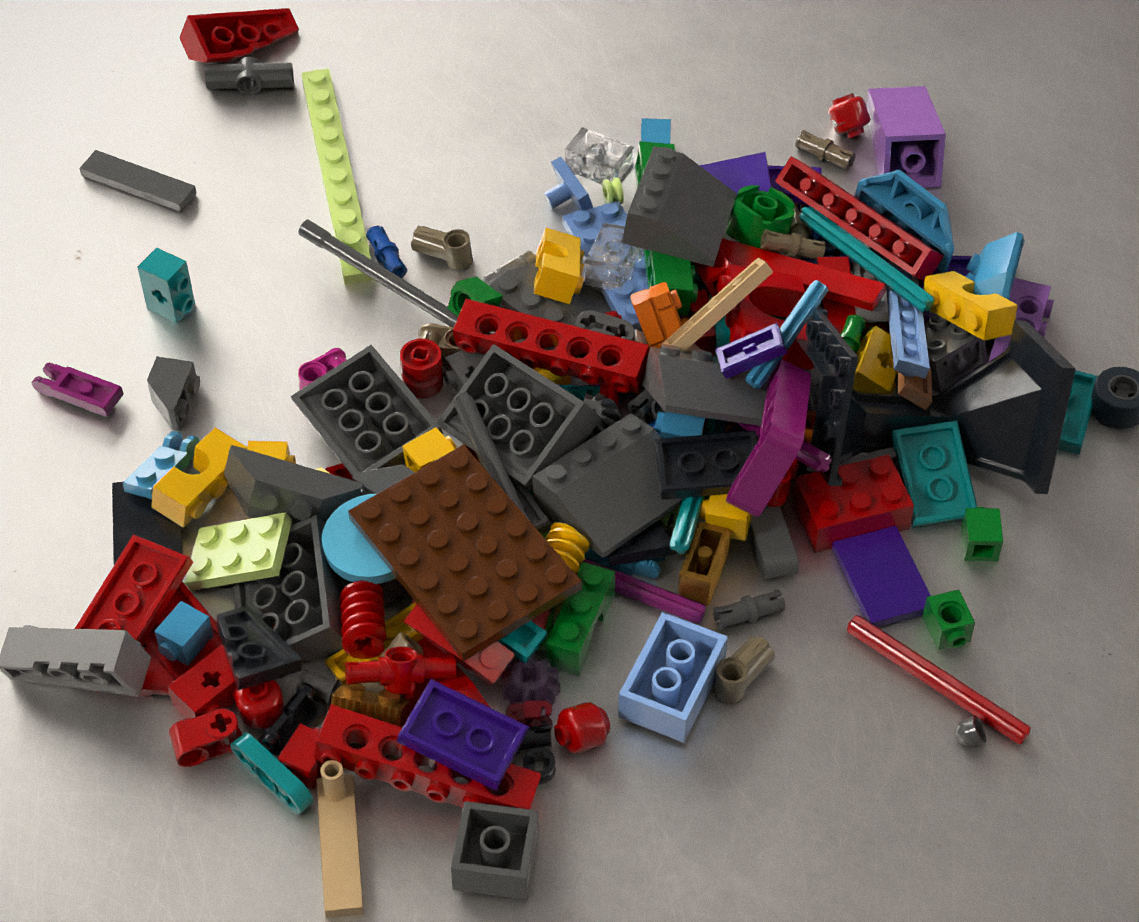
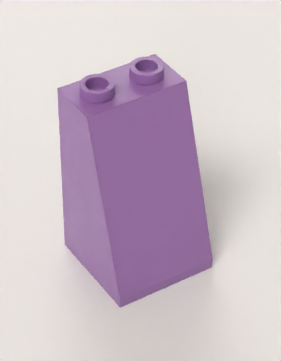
[867,86,946,188]

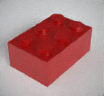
[792,454,914,553]

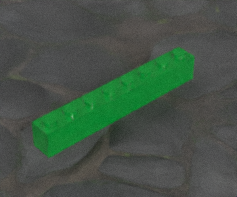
[634,141,698,316]

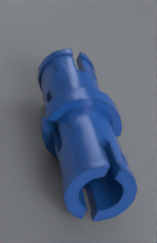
[366,225,407,278]

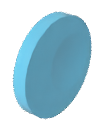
[322,494,396,584]

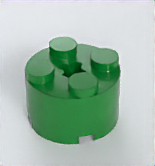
[726,185,795,250]

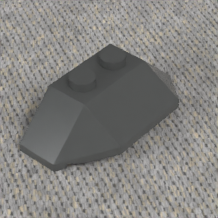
[224,445,363,526]

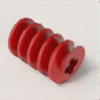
[340,580,387,659]

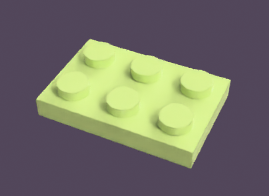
[184,512,292,591]

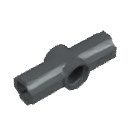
[205,57,294,95]

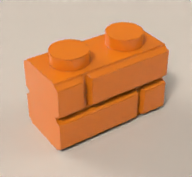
[630,282,688,348]

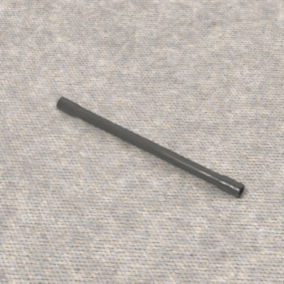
[298,219,491,335]

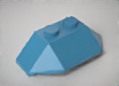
[854,170,954,273]
[966,232,1025,340]

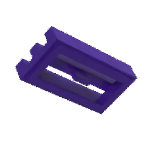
[716,323,787,379]

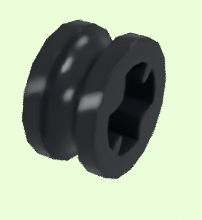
[523,747,556,785]

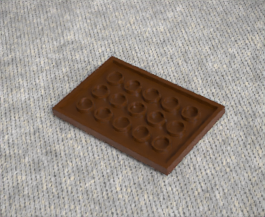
[348,444,582,662]

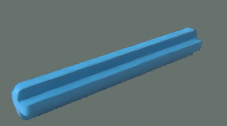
[745,280,828,389]

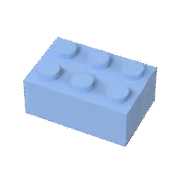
[618,612,728,743]

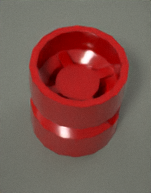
[400,338,444,399]

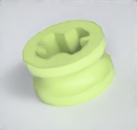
[602,177,624,204]

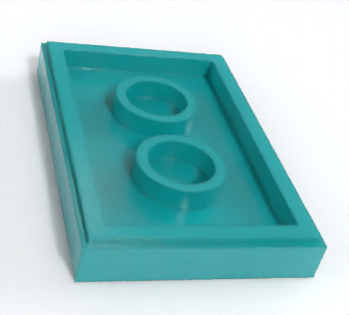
[1058,370,1097,455]
[891,421,977,528]

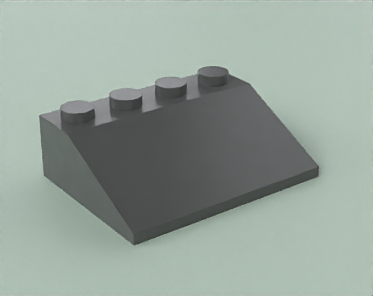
[622,146,737,267]
[489,263,626,358]
[437,344,601,488]
[642,344,772,426]
[290,345,443,476]
[532,413,683,558]
[233,514,344,662]

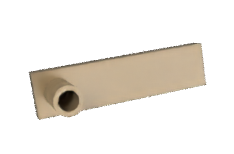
[661,258,774,353]
[316,760,364,918]

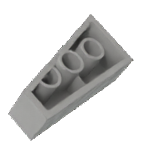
[0,625,151,697]

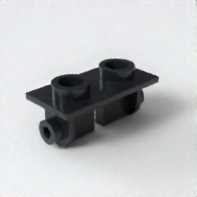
[257,686,327,758]

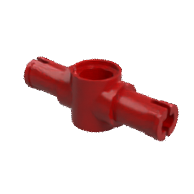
[345,646,456,694]

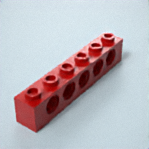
[775,156,944,281]
[452,299,649,394]
[314,704,542,810]

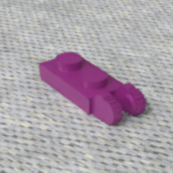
[31,362,124,417]

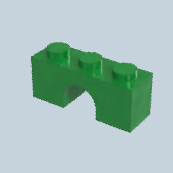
[546,562,615,677]

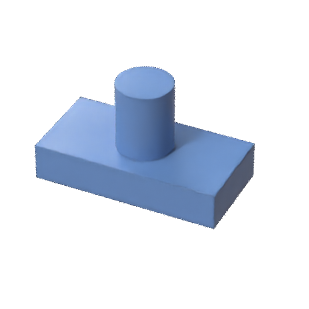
[544,156,593,210]

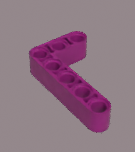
[726,359,811,517]

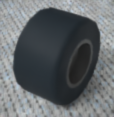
[1091,366,1139,429]

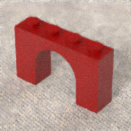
[717,264,814,370]

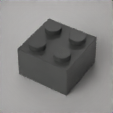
[451,801,539,900]

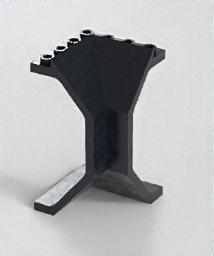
[796,309,1076,494]

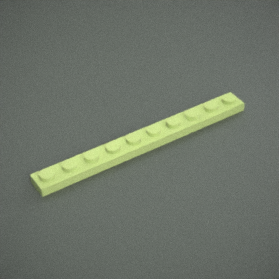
[301,68,374,285]

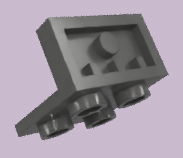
[924,315,988,393]

